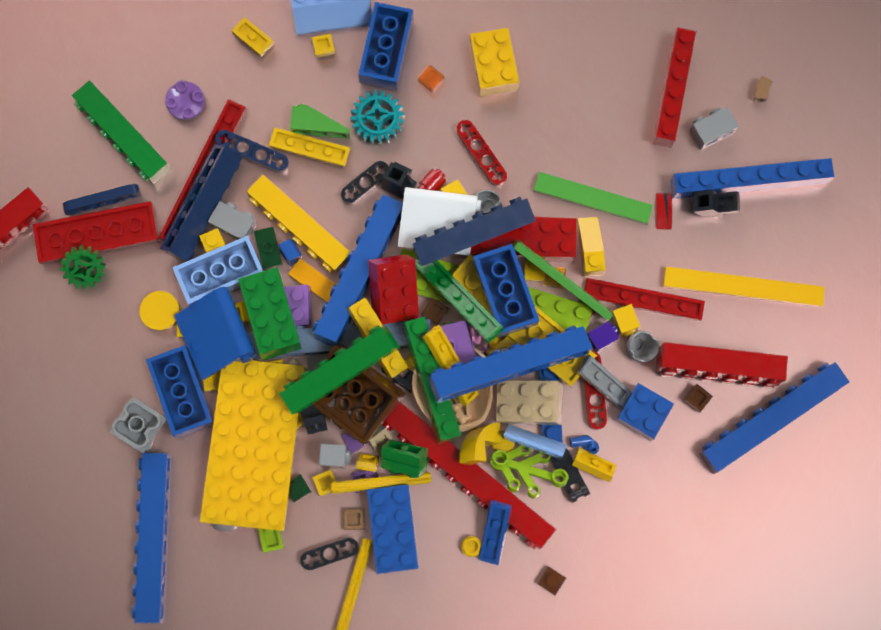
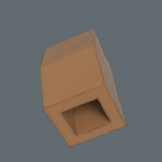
[753,76,773,103]

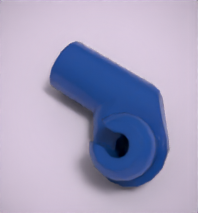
[569,435,599,454]

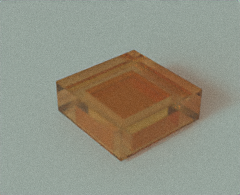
[418,65,445,93]

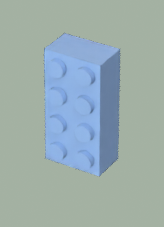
[173,236,263,306]

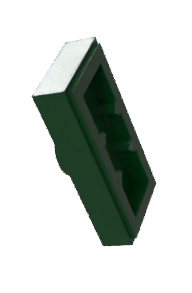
[254,227,283,270]

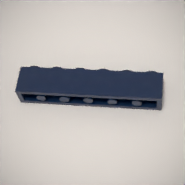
[160,144,242,262]
[412,197,536,267]

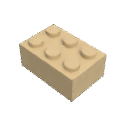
[496,381,563,425]

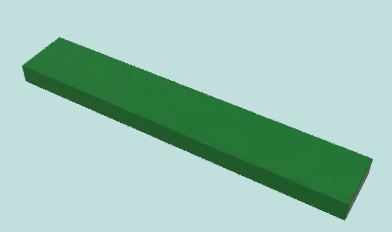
[415,259,504,343]

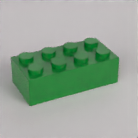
[238,267,302,361]

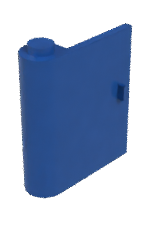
[174,287,256,380]

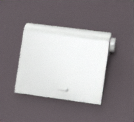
[398,187,481,256]

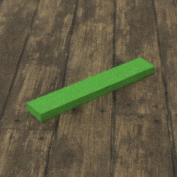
[533,172,653,225]
[513,239,613,321]

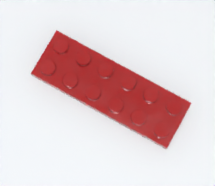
[32,201,159,264]

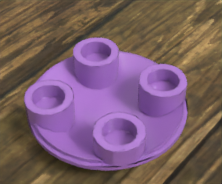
[165,80,205,120]

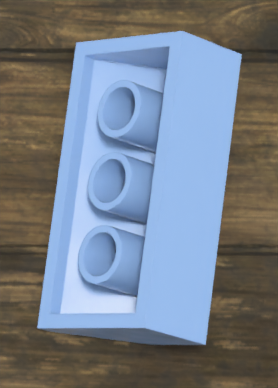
[291,0,372,35]

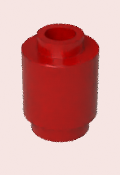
[417,168,446,191]

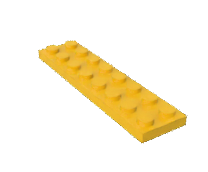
[452,254,597,388]

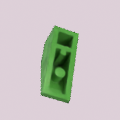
[290,104,351,139]

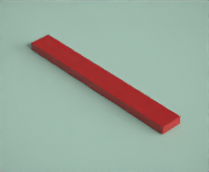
[158,99,246,241]

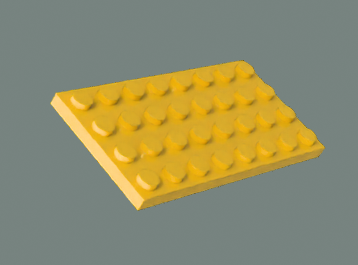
[200,360,305,531]

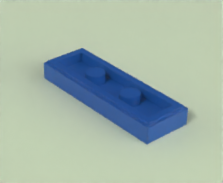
[478,500,512,565]

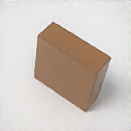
[343,509,365,530]

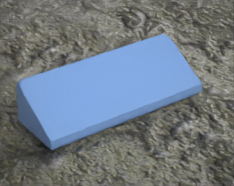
[504,425,566,459]

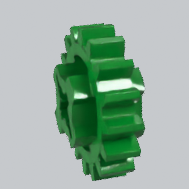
[60,245,106,289]

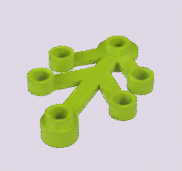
[489,445,568,499]

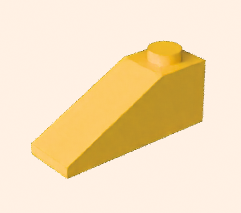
[577,217,606,277]

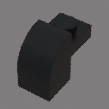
[693,190,740,217]
[302,405,328,435]

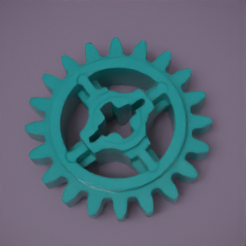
[350,90,405,145]

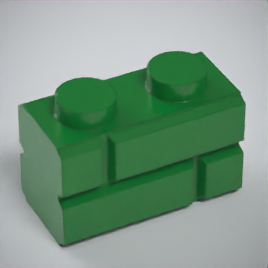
[381,439,428,478]

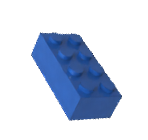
[358,2,414,90]
[472,244,540,338]
[146,345,214,439]
[367,485,419,574]

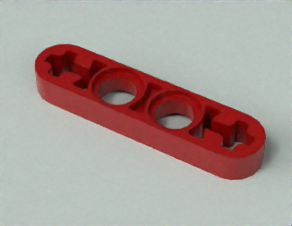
[457,120,507,187]
[583,351,607,431]

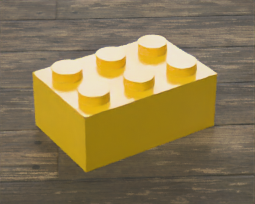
[469,28,519,97]

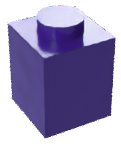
[587,321,619,353]

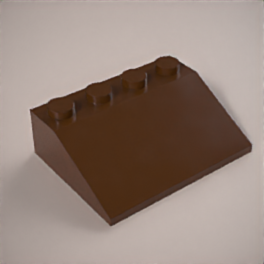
[312,344,406,446]

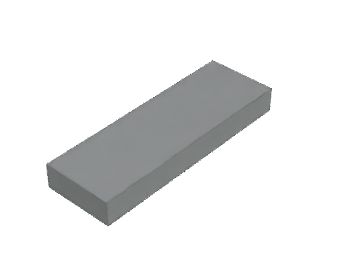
[576,355,632,408]

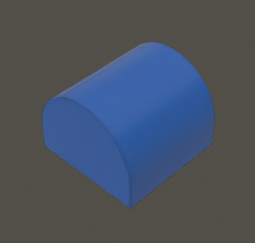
[279,239,303,266]

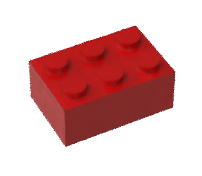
[368,254,419,325]

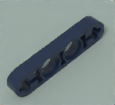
[215,130,289,173]
[62,184,141,215]

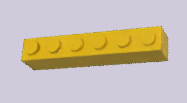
[246,175,350,274]

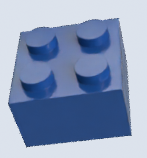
[615,383,674,441]

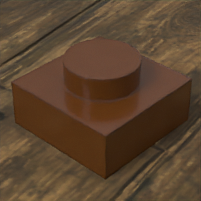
[421,298,449,325]
[684,384,713,413]
[537,566,566,596]

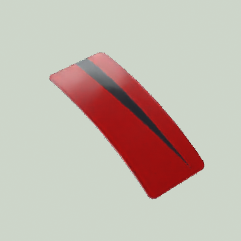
[656,193,672,230]

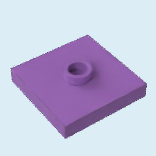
[429,320,476,363]

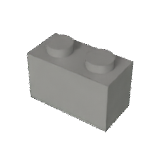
[690,107,739,150]
[208,201,257,240]
[319,444,352,469]

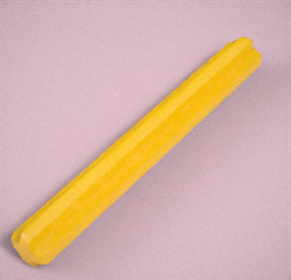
[330,472,431,494]
[336,538,373,630]

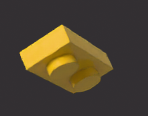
[231,17,274,57]
[572,448,616,483]

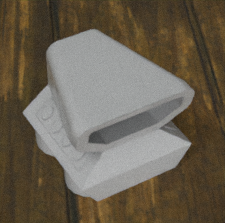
[109,397,166,453]

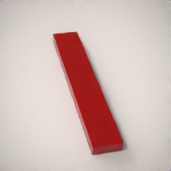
[584,278,705,322]

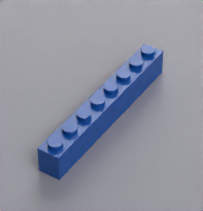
[670,158,834,199]
[312,194,403,347]
[428,326,593,404]
[699,362,850,474]
[131,453,171,623]

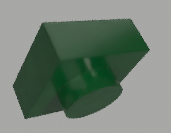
[289,474,312,503]

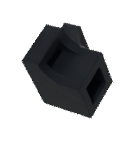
[381,162,417,199]

